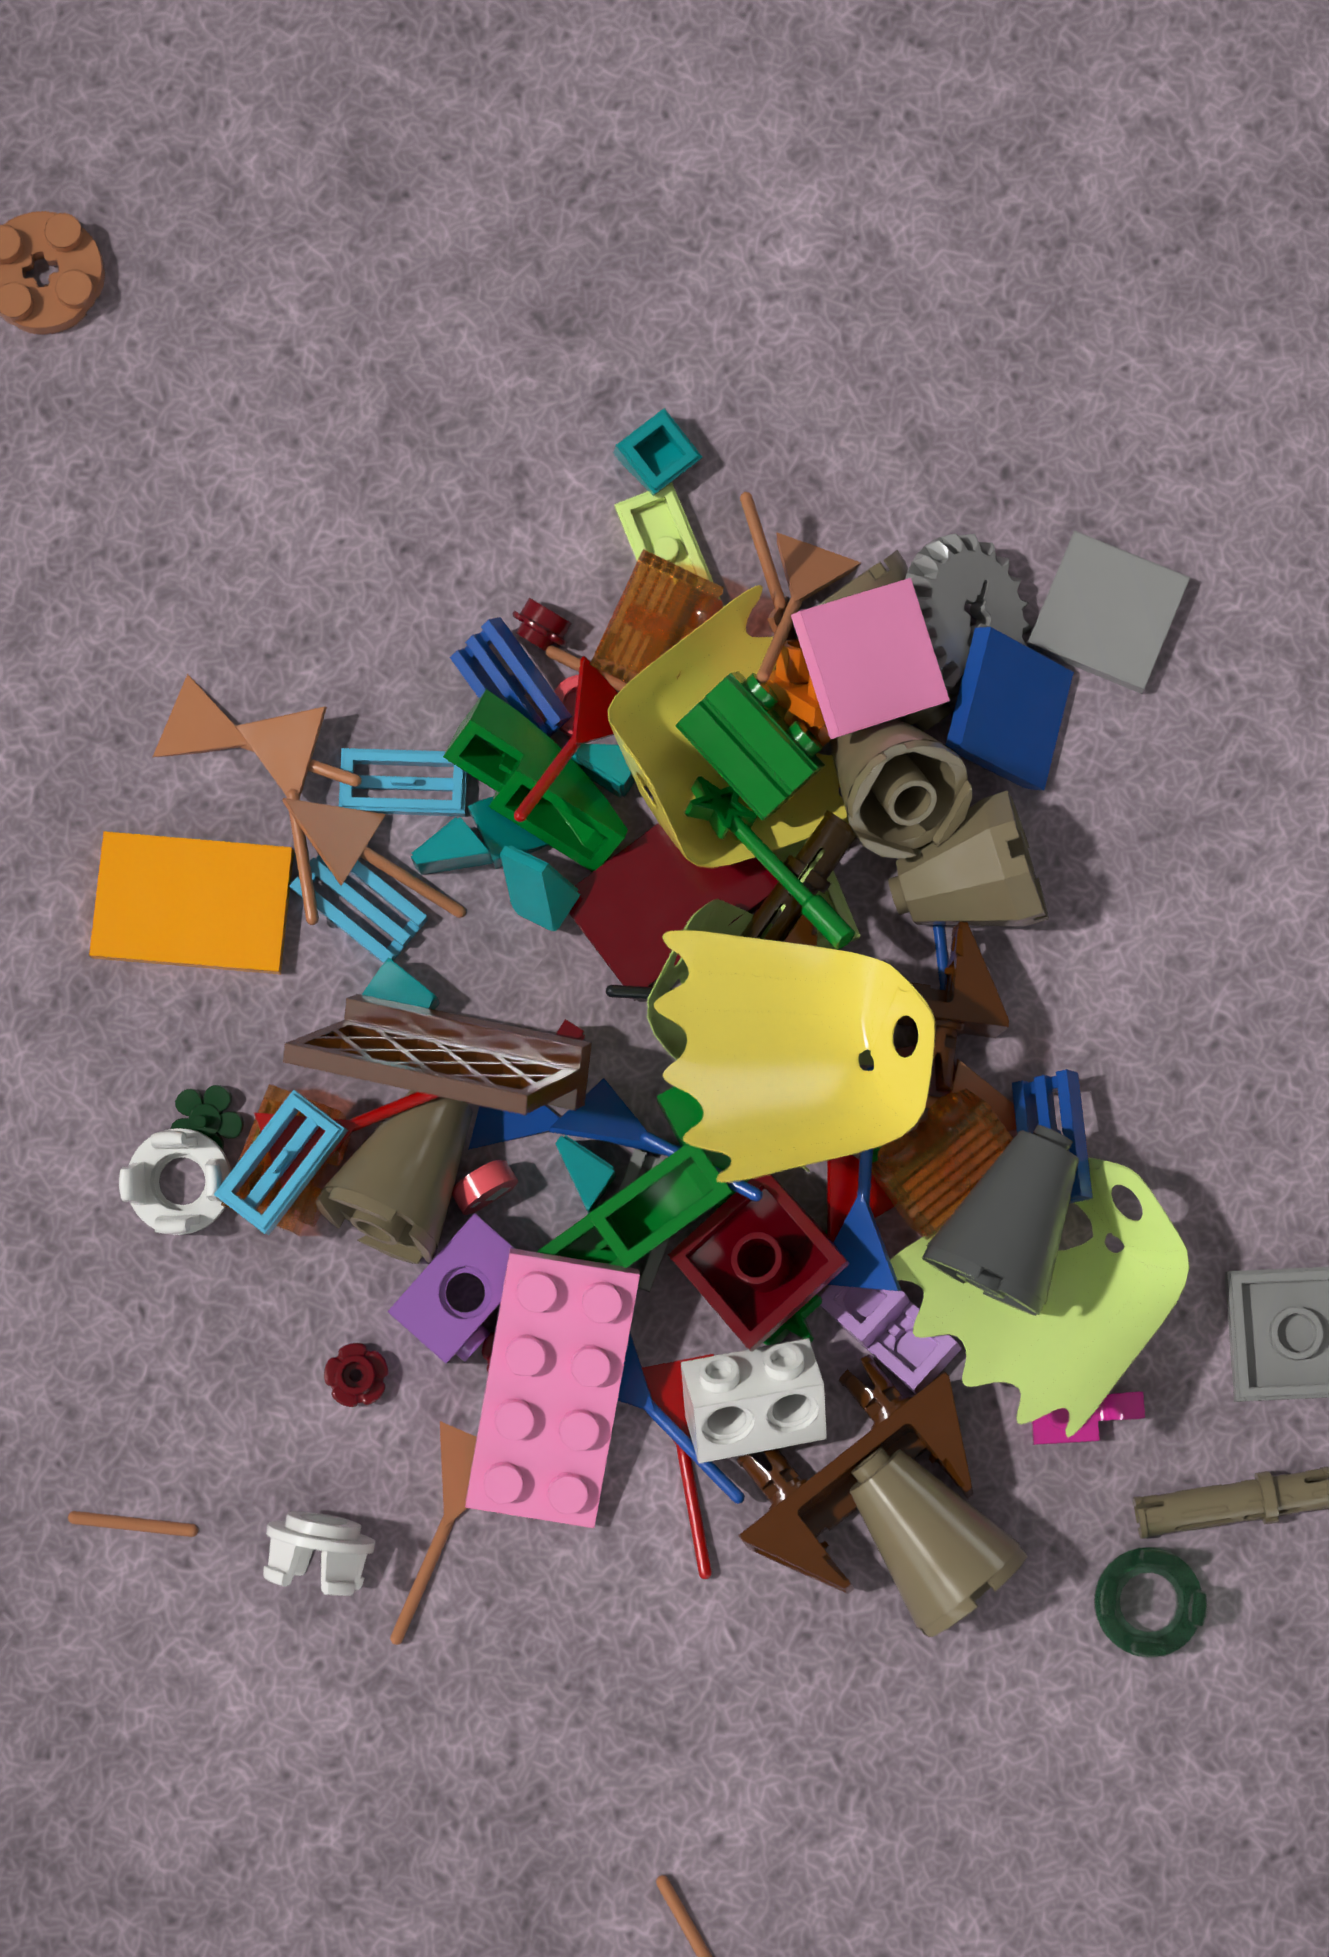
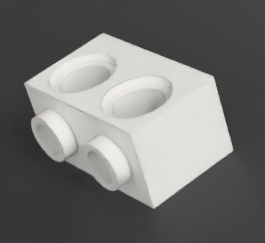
[681,1338,827,1464]

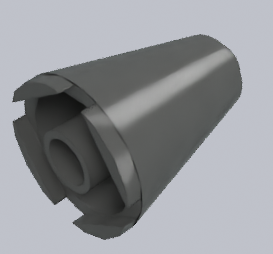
[922,1125,1079,1316]

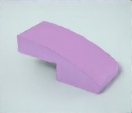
[820,1285,961,1394]

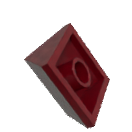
[668,1174,850,1352]

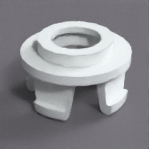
[119,1128,231,1235]
[263,1511,375,1596]

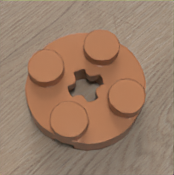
[0,211,105,334]

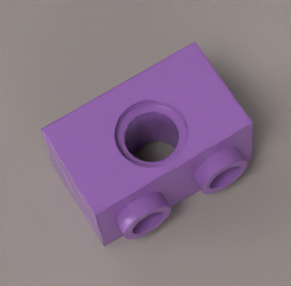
[387,1213,515,1364]

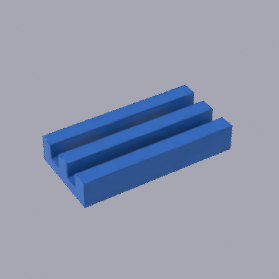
[450,617,572,737]
[1012,1069,1093,1204]

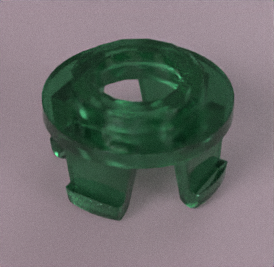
[1094,1547,1207,1658]

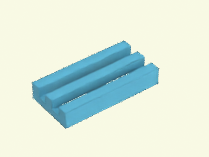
[339,748,467,817]
[289,855,428,963]
[214,1090,349,1235]

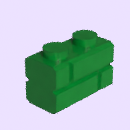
[675,671,825,821]

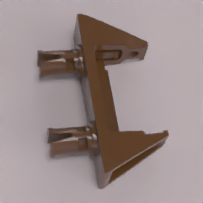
[784,915,1009,1091]
[736,1354,974,1594]

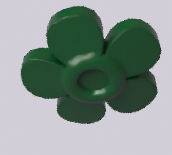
[171,1085,244,1150]

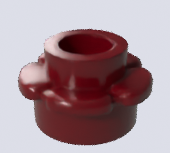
[512,598,572,651]
[324,1343,388,1407]

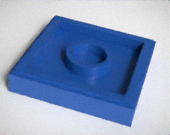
[946,627,1074,790]

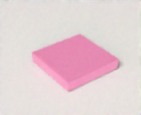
[791,578,950,740]

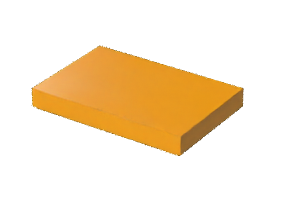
[89,831,294,975]

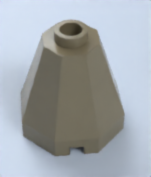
[888,790,1049,927]

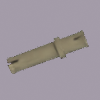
[1133,1466,1329,1539]

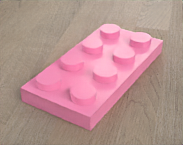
[465,1248,640,1528]

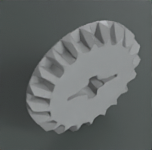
[905,533,1032,696]

